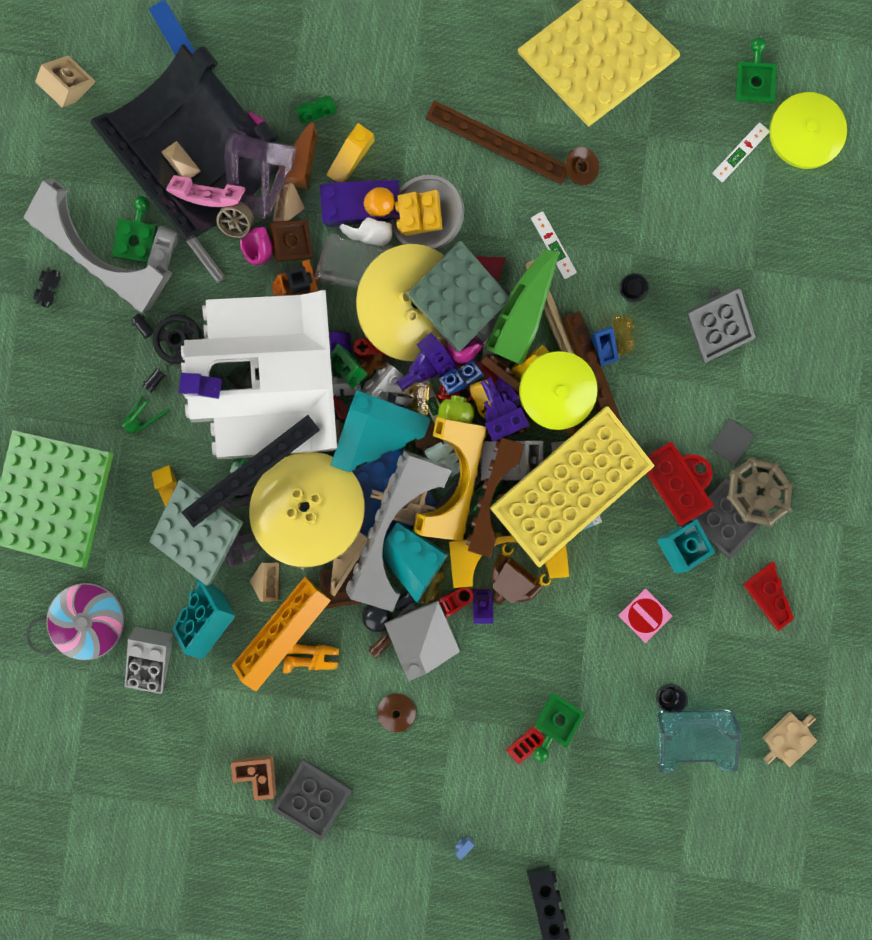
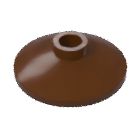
[565,147,599,186]
[377,693,416,732]

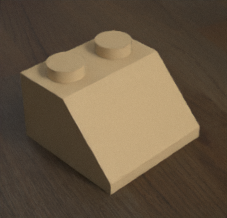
[35,55,95,108]

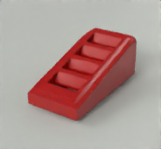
[506,724,545,765]

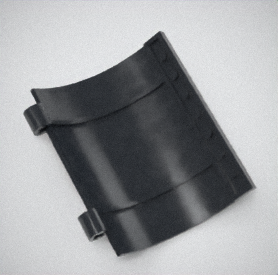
[90,44,280,242]

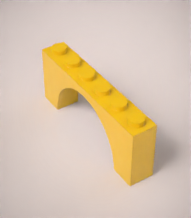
[413,417,486,541]
[449,532,569,588]

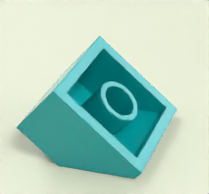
[657,519,715,573]

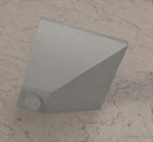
[385,600,460,681]

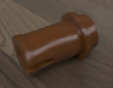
[368,634,392,659]

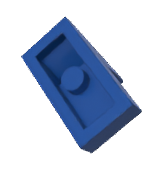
[590,326,619,366]

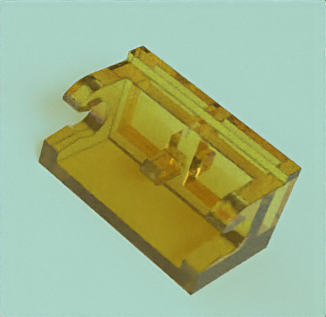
[408,382,432,417]

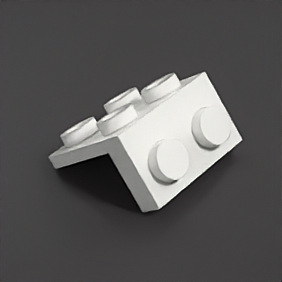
[361,363,418,407]

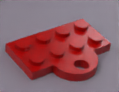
[646,441,714,527]

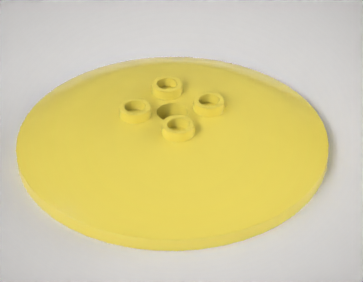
[356,244,448,361]
[249,452,365,567]

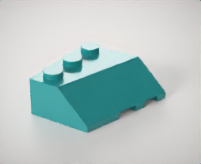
[382,522,449,603]
[172,579,235,659]

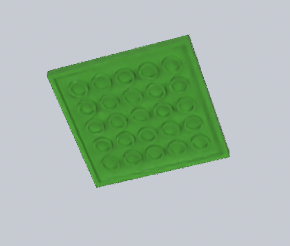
[0,430,114,568]

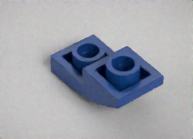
[439,360,484,394]

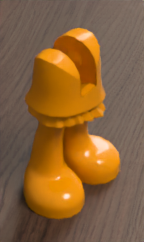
[283,643,339,673]

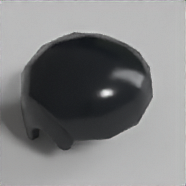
[620,273,649,303]
[362,605,392,632]
[656,684,688,713]

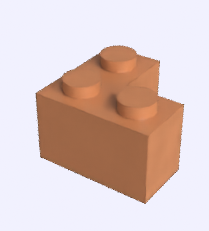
[231,755,277,800]

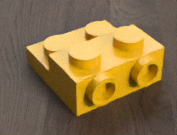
[395,190,443,236]

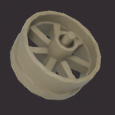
[217,202,254,238]

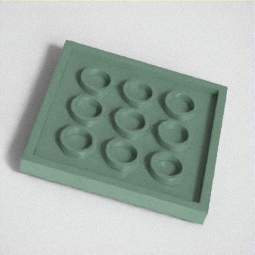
[406,241,510,352]
[149,478,243,586]

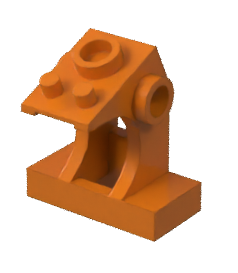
[272,260,319,296]

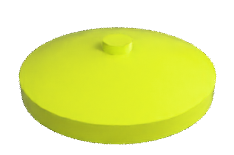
[769,92,847,169]
[519,351,597,430]

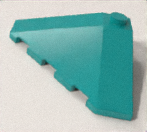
[331,390,431,472]

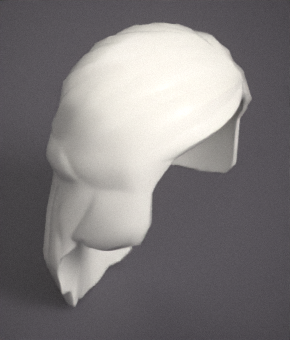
[340,218,393,247]

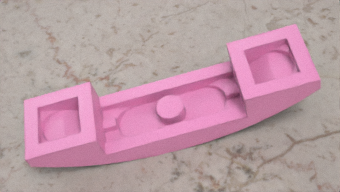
[166,175,245,207]

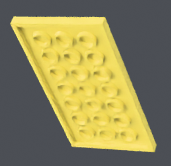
[490,406,655,568]

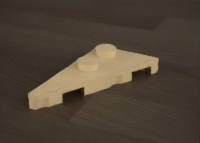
[330,532,368,596]

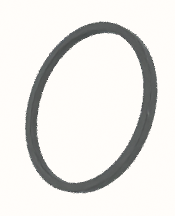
[26,617,57,654]

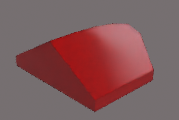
[333,394,349,422]

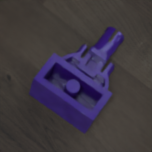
[396,333,457,392]
[480,377,529,442]

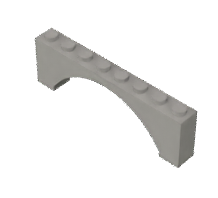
[23,178,173,312]
[346,451,451,612]

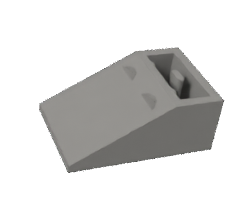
[481,441,543,480]
[125,627,173,694]

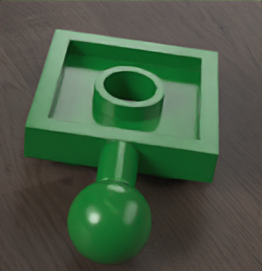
[735,37,777,104]
[112,196,157,263]
[533,693,585,762]

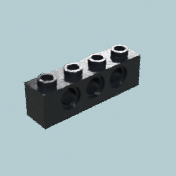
[527,865,571,940]

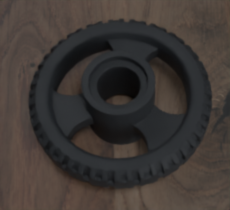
[152,315,203,364]

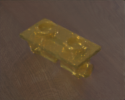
[613,314,635,355]
[419,567,444,604]

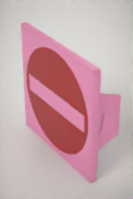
[618,588,672,643]

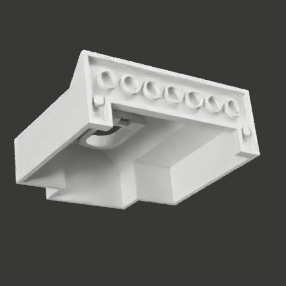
[181,290,337,459]

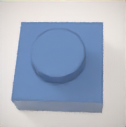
[455,835,475,860]

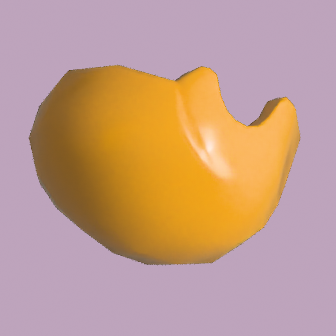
[364,187,395,217]

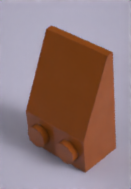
[279,122,318,190]

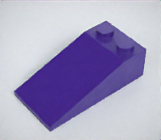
[319,180,400,228]

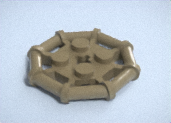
[727,457,794,527]

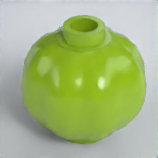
[438,395,474,423]

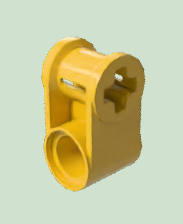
[470,380,491,418]

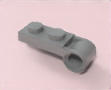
[146,226,180,269]

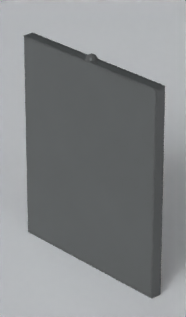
[710,419,755,465]

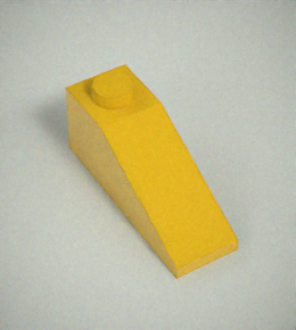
[326,123,375,182]

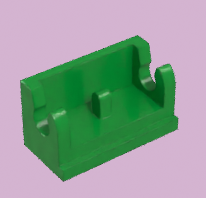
[330,343,368,389]

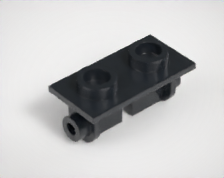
[33,267,61,308]

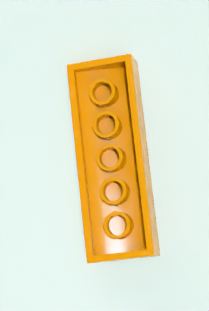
[232,577,331,691]

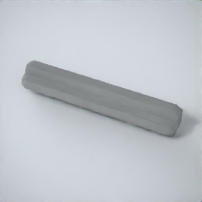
[186,237,225,282]

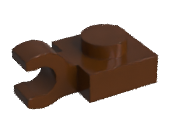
[357,353,387,377]

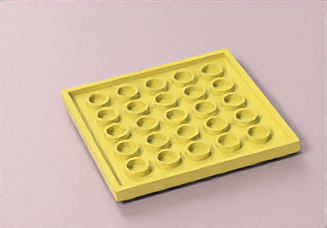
[518,0,680,127]

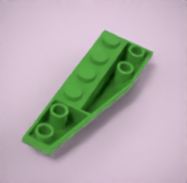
[485,249,559,365]

